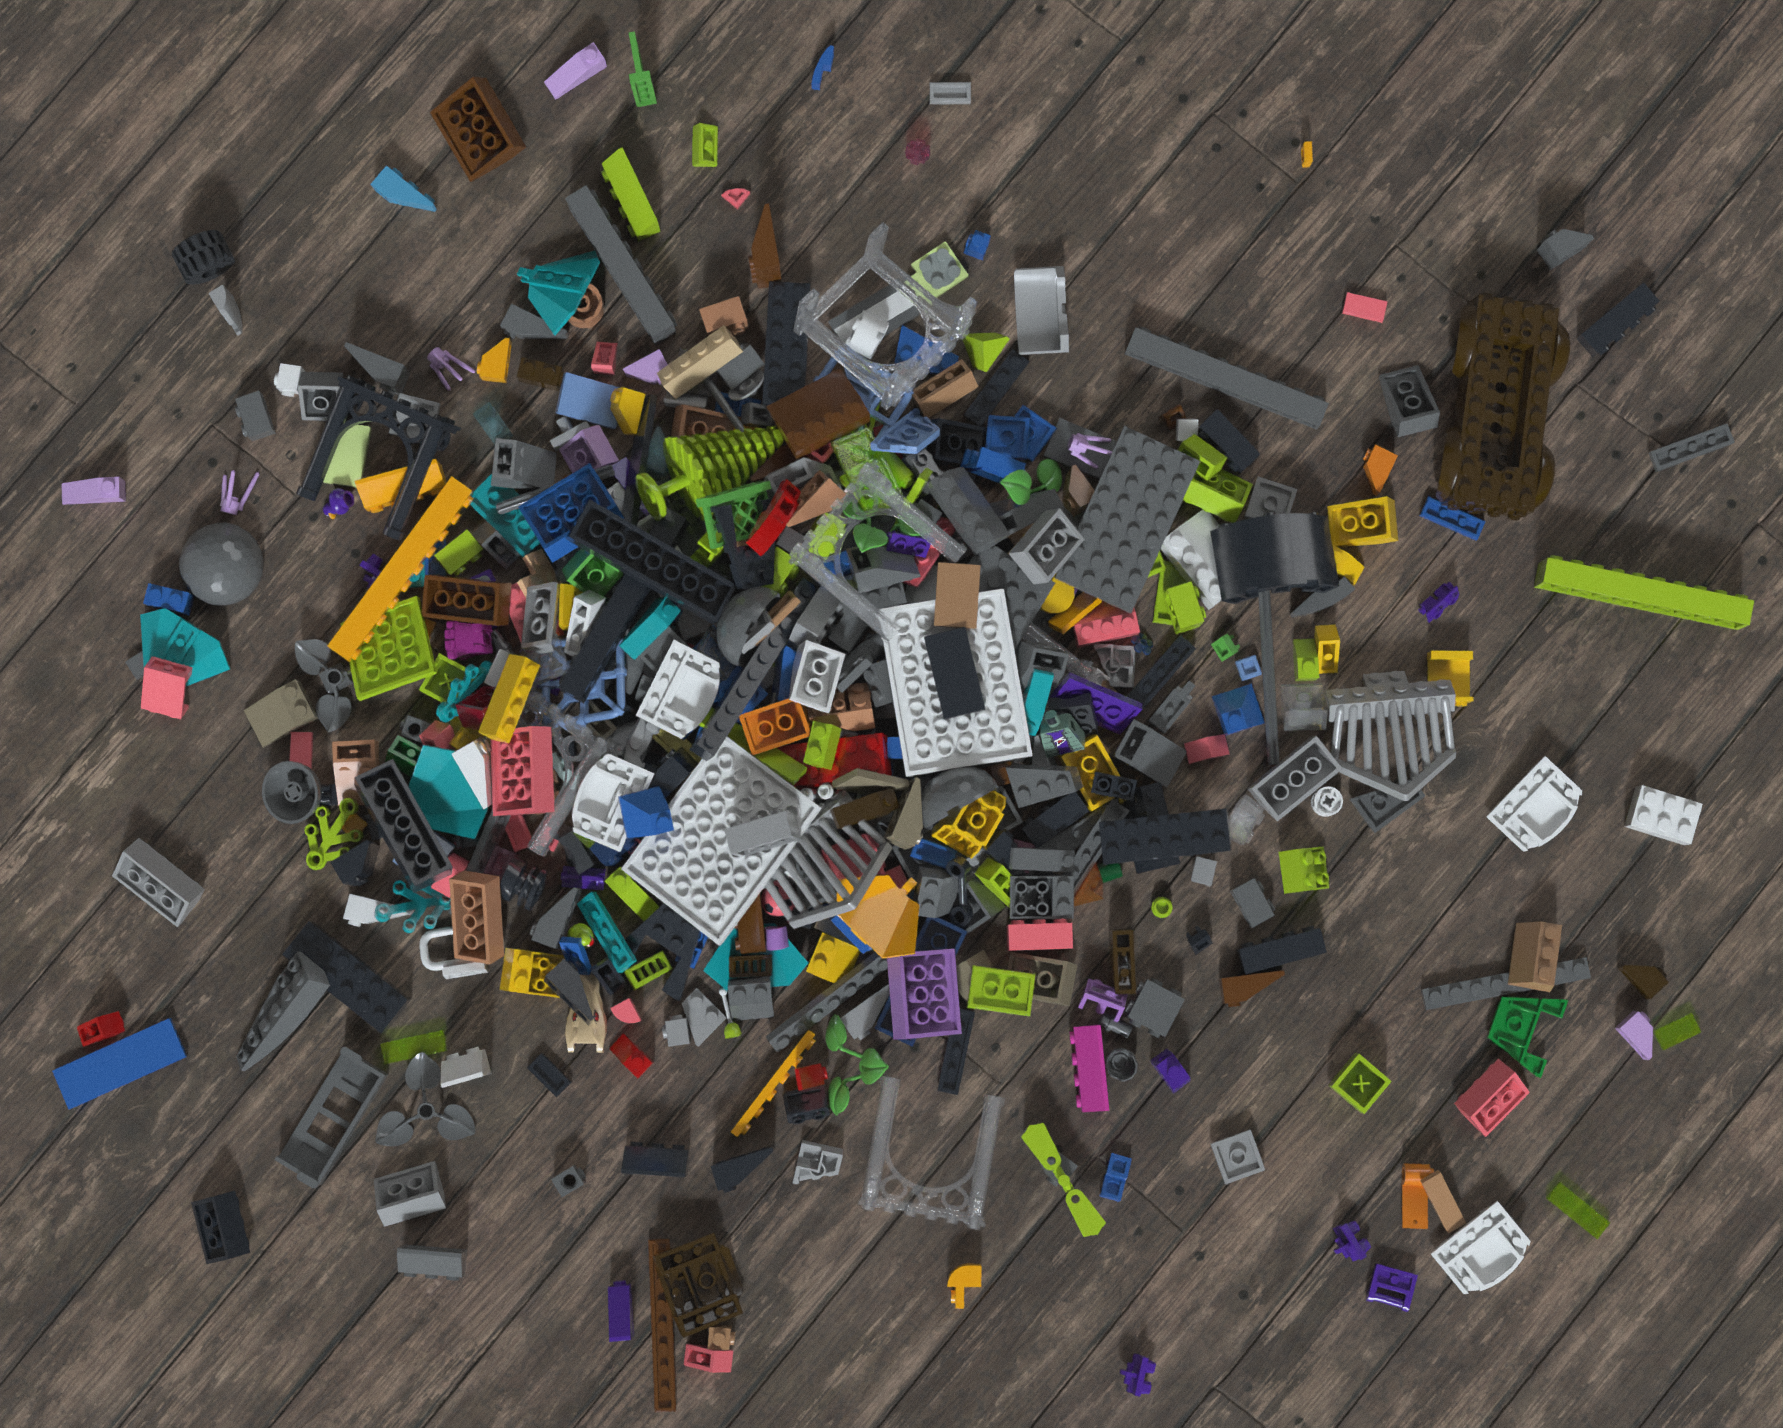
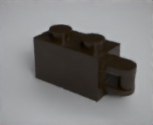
[516,357,564,392]

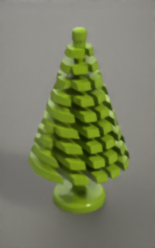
[635,426,784,521]

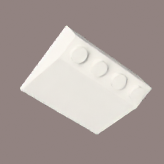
[1160,510,1221,610]

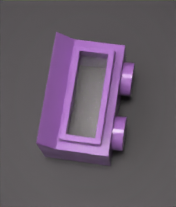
[1078,979,1128,1022]

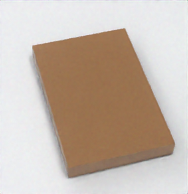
[934,562,980,629]

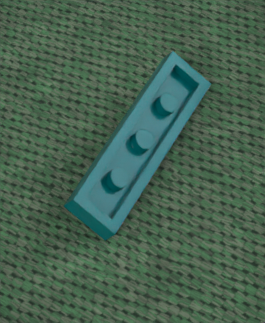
[577,892,637,973]

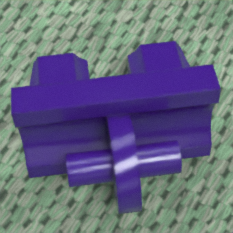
[360,554,384,590]
[1333,1221,1371,1261]
[1119,1353,1156,1396]

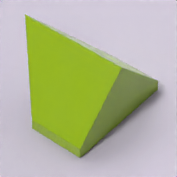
[961,333,1010,372]

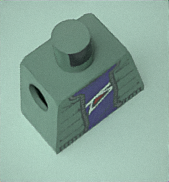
[1040,710,1085,758]

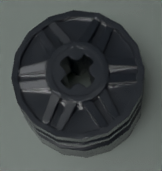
[500,856,548,911]

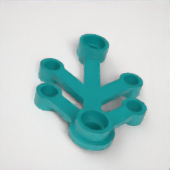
[436,660,493,722]
[374,880,451,933]

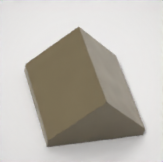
[956,950,994,1004]

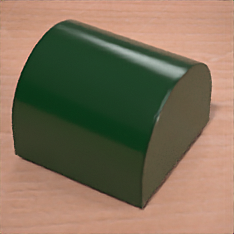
[1096,861,1123,883]

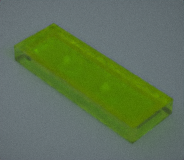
[380,1030,448,1064]
[1546,1182,1610,1239]

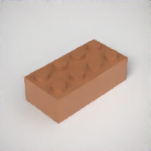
[449,871,504,964]

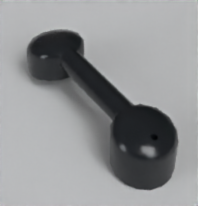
[946,856,973,928]

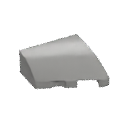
[209,285,242,336]
[1094,644,1136,688]
[793,1140,843,1184]

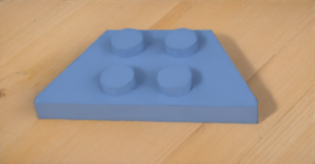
[871,408,940,454]

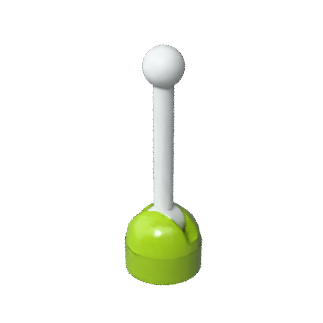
[719,987,742,1039]

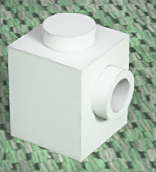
[274,363,305,397]

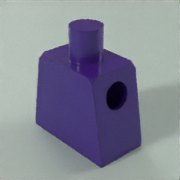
[1150,1048,1191,1094]

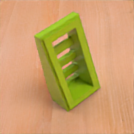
[624,950,673,990]

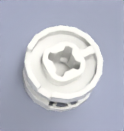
[1311,786,1343,817]

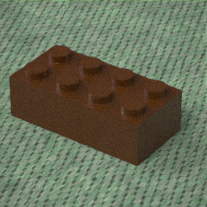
[422,575,512,626]

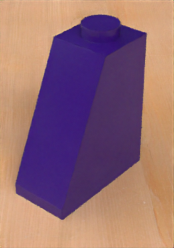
[608,1280,634,1342]

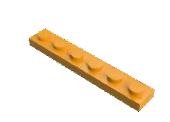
[731,1030,816,1137]

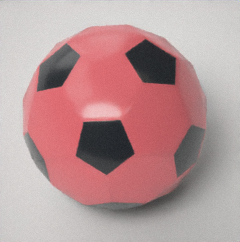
[760,880,796,917]

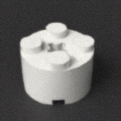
[844,310,889,360]

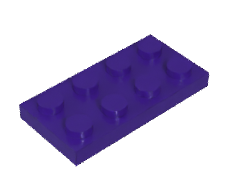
[1048,672,1142,734]

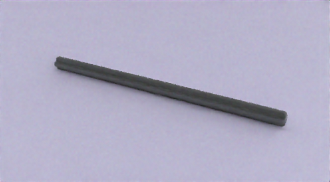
[1259,590,1279,765]

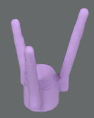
[427,347,475,391]
[1067,433,1112,469]
[220,470,259,515]

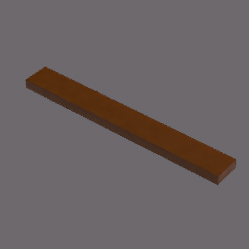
[648,1238,676,1413]

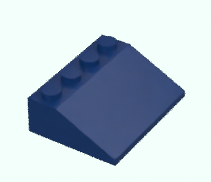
[518,463,625,563]

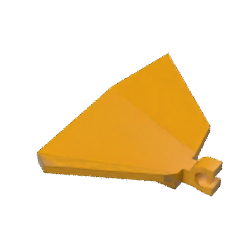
[836,875,919,958]

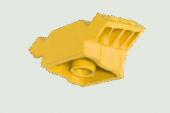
[932,790,1007,859]

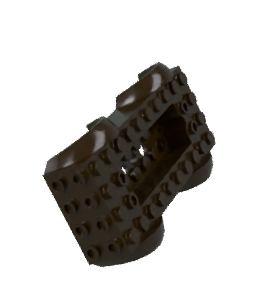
[1436,293,1571,521]

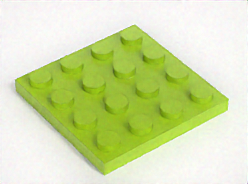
[340,596,437,701]

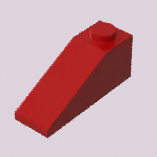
[794,1063,828,1091]

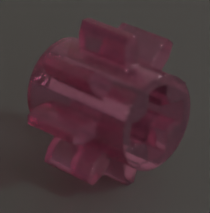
[905,139,930,165]

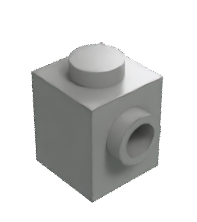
[662,1015,691,1047]

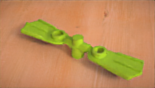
[1021,1123,1106,1237]

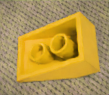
[1327,496,1398,547]

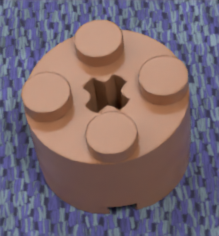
[568,284,604,328]

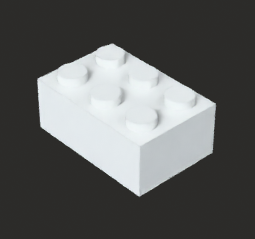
[1624,785,1703,845]

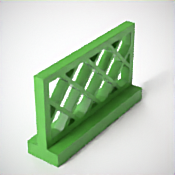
[629,31,657,107]
[696,481,771,549]

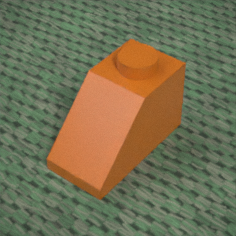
[1363,445,1398,496]

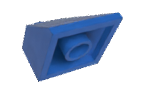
[1212,684,1265,736]
[618,786,674,838]

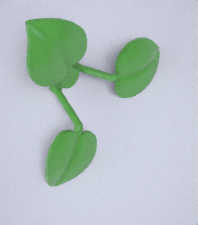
[1000,459,1062,505]
[841,498,933,553]
[825,1014,889,1115]

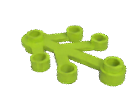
[304,798,363,870]

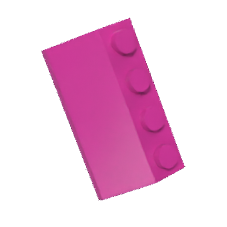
[1069,1024,1109,1112]

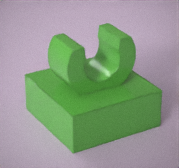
[1211,634,1240,662]

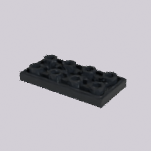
[924,627,986,720]

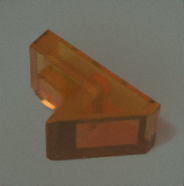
[1074,868,1104,907]

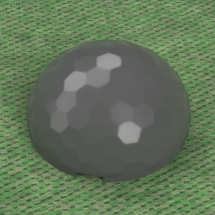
[179,523,263,606]
[716,587,780,667]
[921,766,998,828]

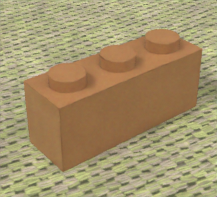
[912,359,978,418]

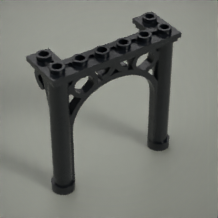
[296,375,461,541]

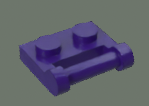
[1366,1263,1418,1312]

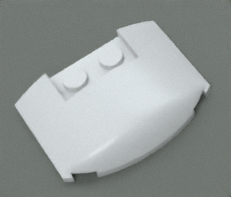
[636,640,720,738]
[572,753,654,852]
[1486,756,1582,852]
[1431,1201,1531,1294]

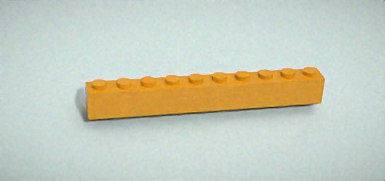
[327,476,474,662]

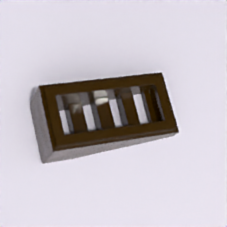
[729,954,772,978]

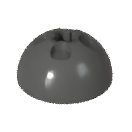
[262,761,322,824]

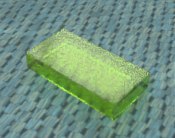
[1653,1013,1701,1050]

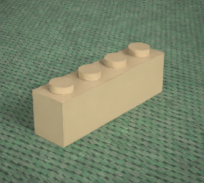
[657,325,743,399]

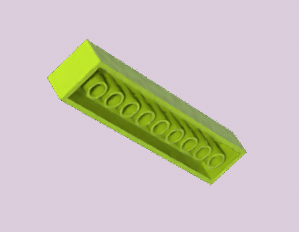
[1534,555,1754,630]

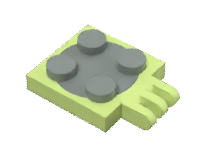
[905,242,968,299]

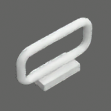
[419,926,504,979]

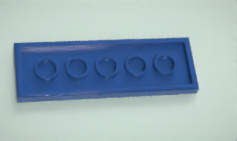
[52,1018,187,1110]

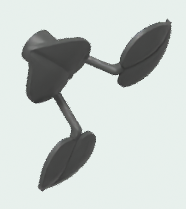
[295,639,352,732]
[375,1052,475,1146]

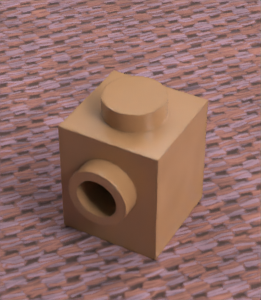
[708,1325,735,1350]

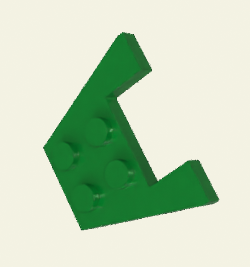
[1486,997,1568,1078]

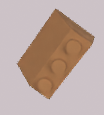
[1508,922,1562,992]

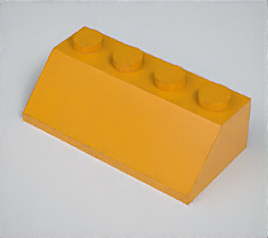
[355,459,446,513]

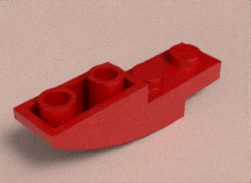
[746,478,801,556]

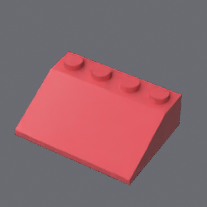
[490,726,554,816]

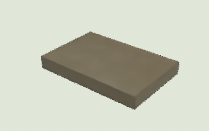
[832,768,909,796]

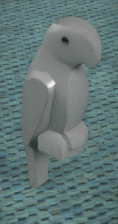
[624,717,661,768]

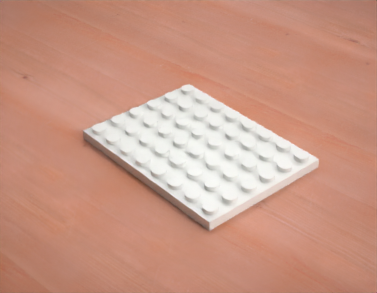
[878,589,1032,777]
[622,736,822,946]

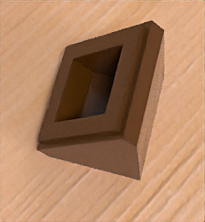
[1160,404,1187,430]

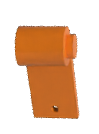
[1402,1163,1434,1229]

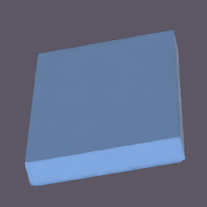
[555,372,620,429]

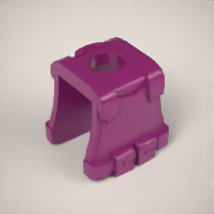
[445,621,493,660]

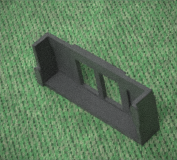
[274,1047,389,1188]

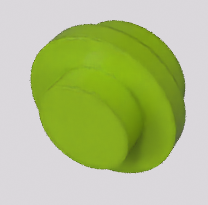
[1151,897,1172,918]

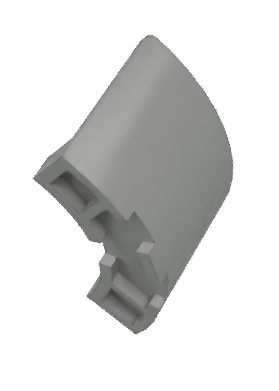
[1014,266,1069,355]

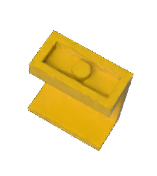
[1427,651,1474,707]

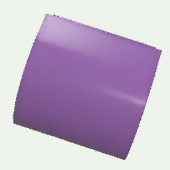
[764,926,789,950]

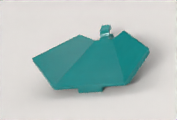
[517,251,600,336]
[140,608,231,687]
[408,745,488,839]
[703,923,808,990]

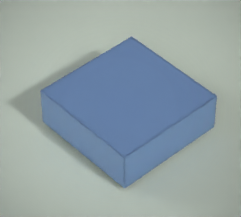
[1235,655,1262,681]

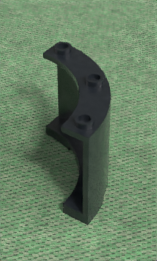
[1210,512,1340,604]

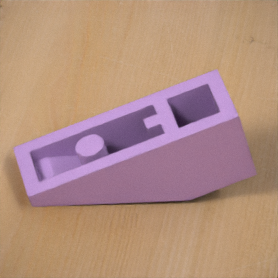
[544,42,607,100]
[62,477,126,505]

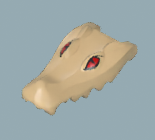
[565,974,607,1053]

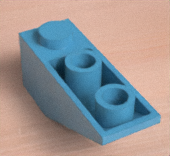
[370,166,437,212]

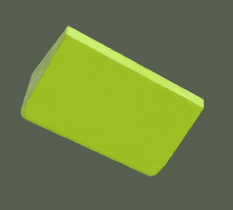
[692,123,718,167]

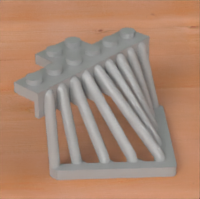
[1325,671,1456,801]
[762,789,892,929]

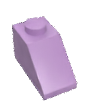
[623,349,668,385]
[1615,1011,1653,1060]

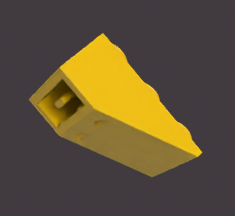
[499,948,565,998]

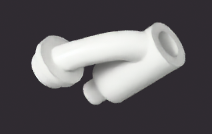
[800,783,834,804]

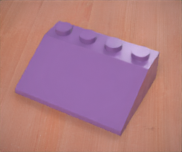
[887,949,962,1040]

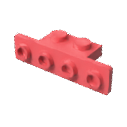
[902,517,956,587]

